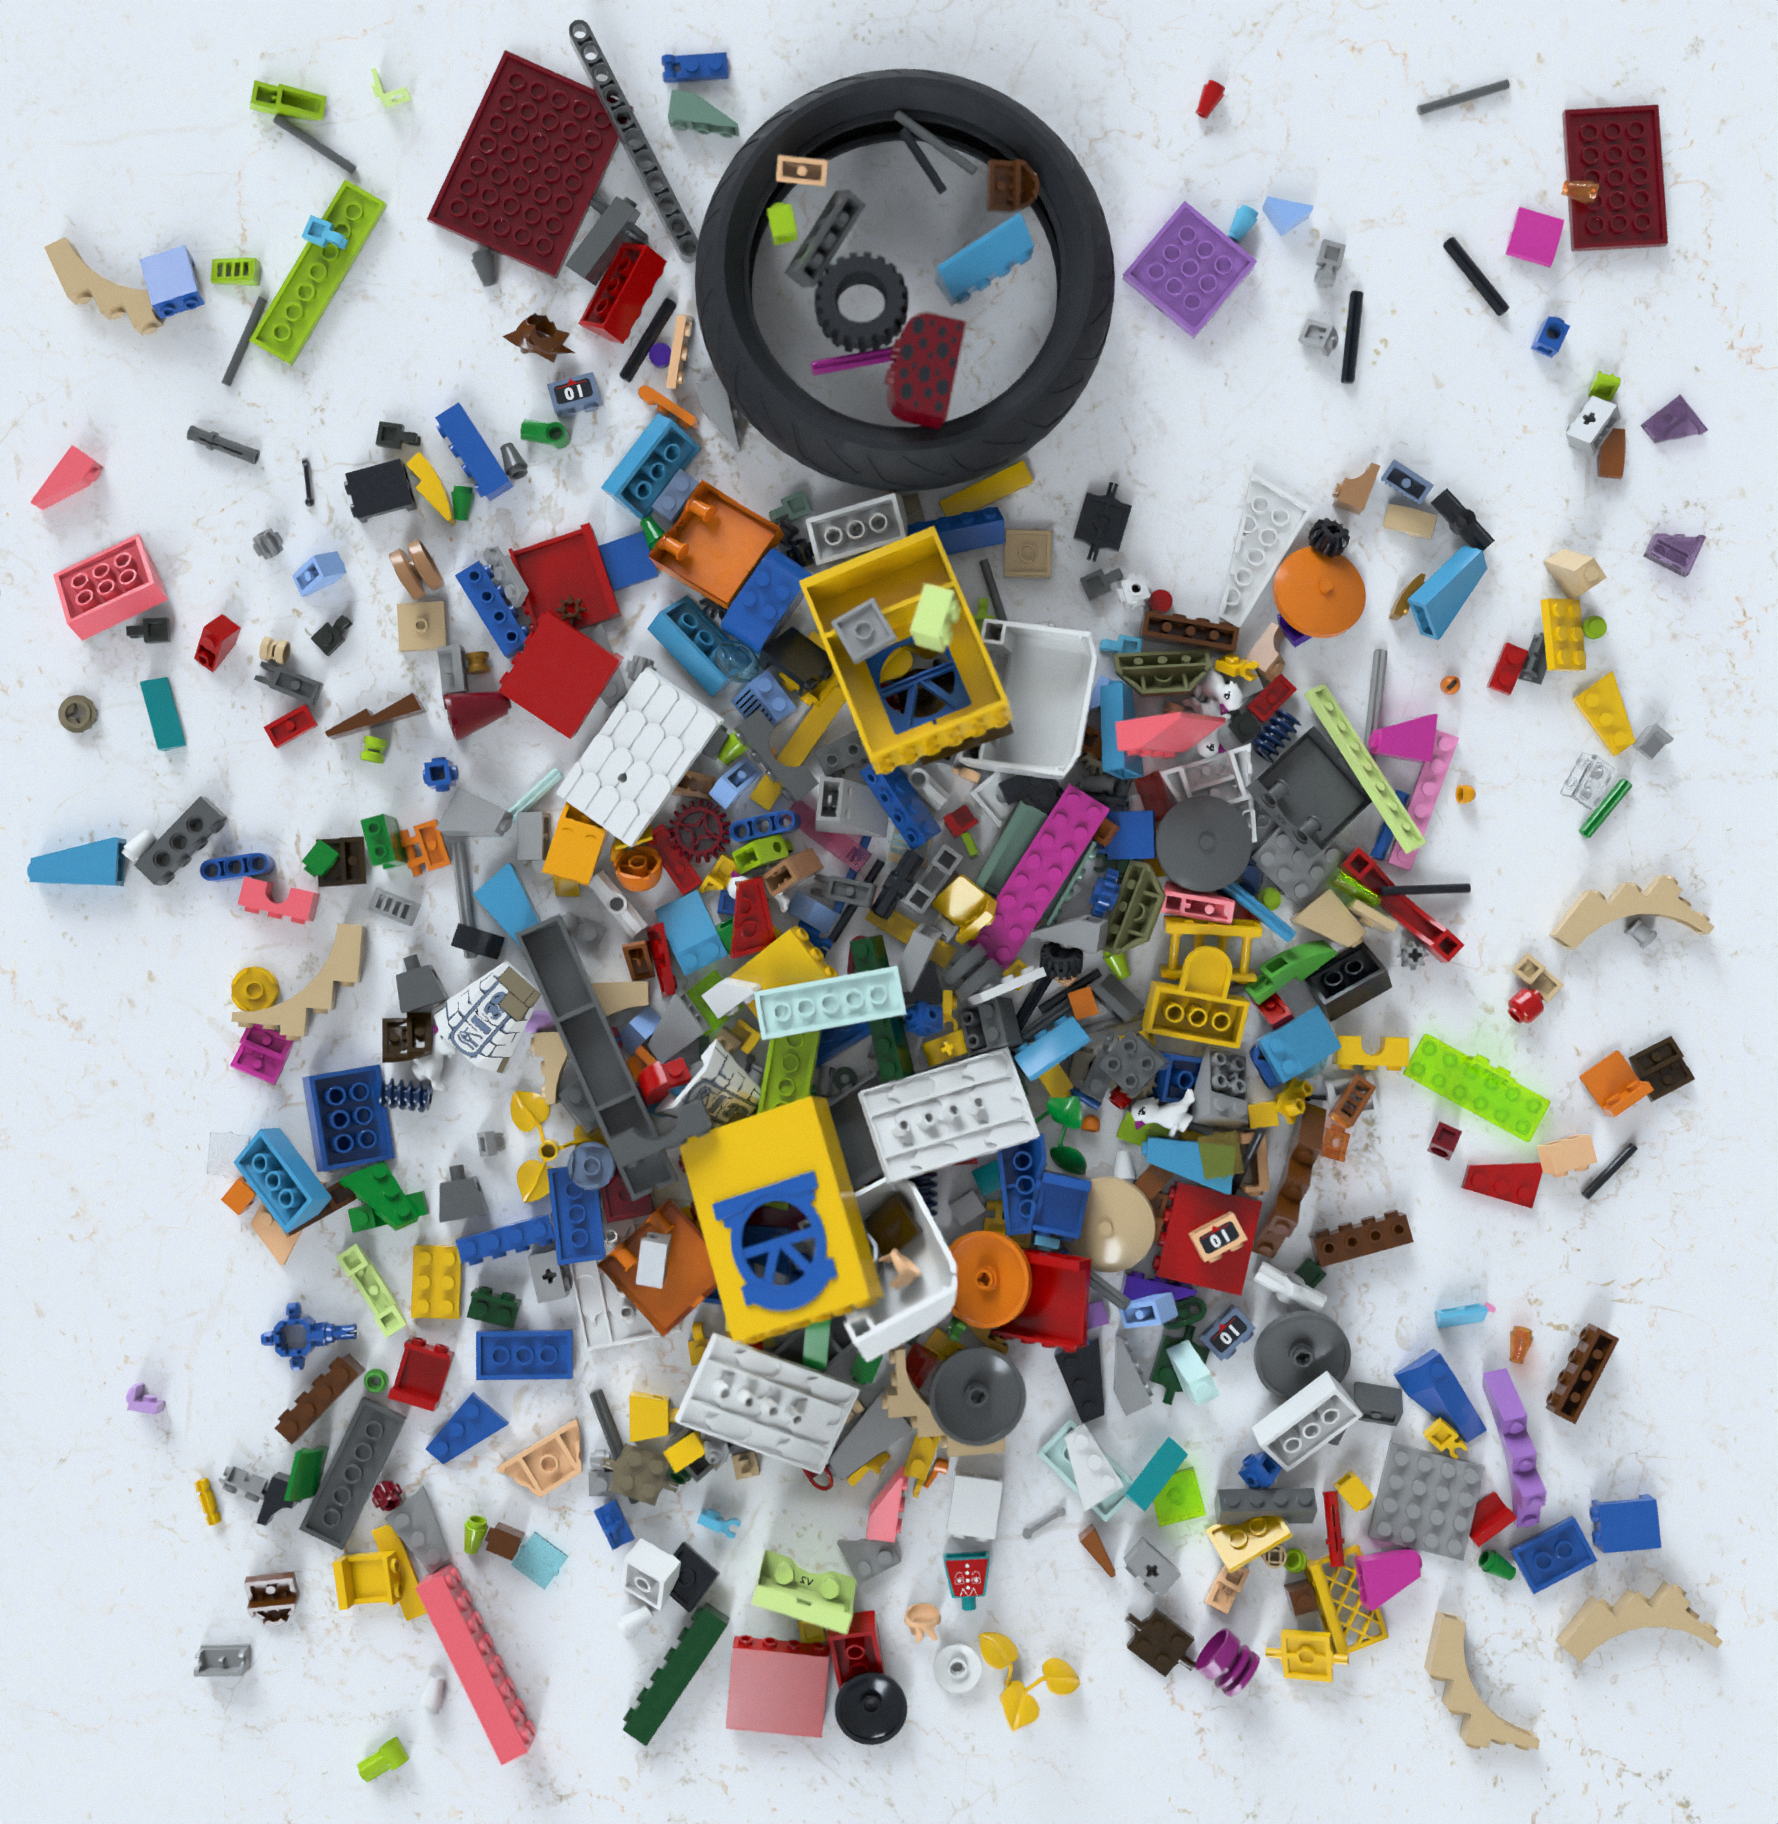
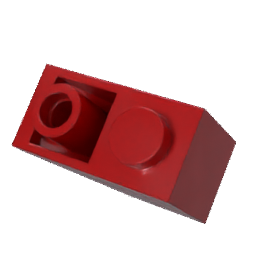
[194,614,241,673]

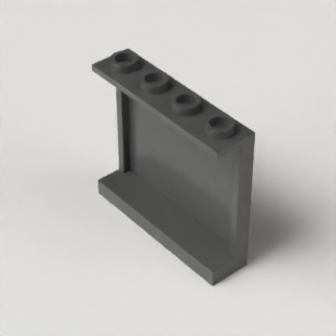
[827,1070,888,1192]

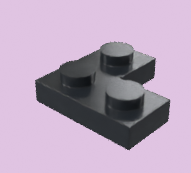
[998,775,1059,814]

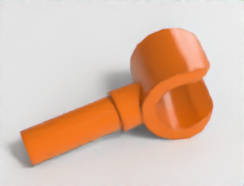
[923,1458,949,1489]

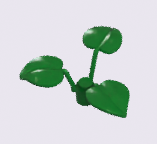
[1035,1096,1087,1175]

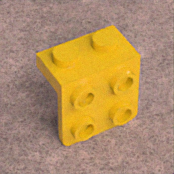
[932,874,997,946]

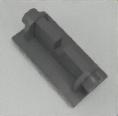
[1518,632,1547,685]

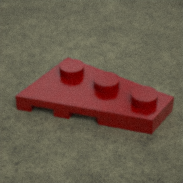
[730,876,776,959]
[646,922,678,998]
[1461,1162,1543,1208]

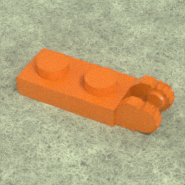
[638,385,700,430]

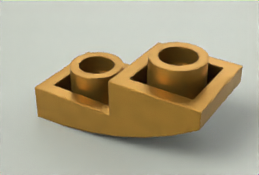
[1388,573,1426,621]
[969,1325,1009,1356]

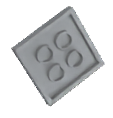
[1250,825,1348,907]

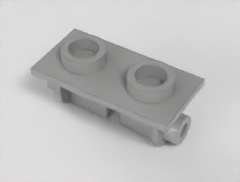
[701,1432,730,1471]
[219,1466,270,1503]

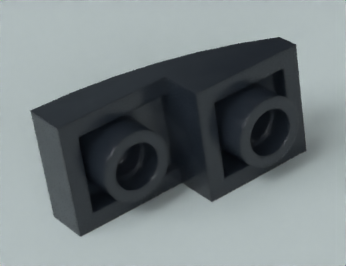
[451,923,505,960]

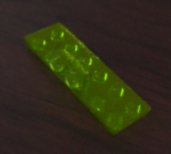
[1403,1033,1551,1142]

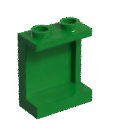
[361,814,407,870]

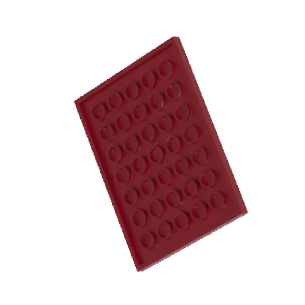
[427,50,634,279]

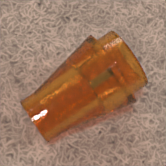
[1561,180,1599,205]
[1509,1326,1534,1364]

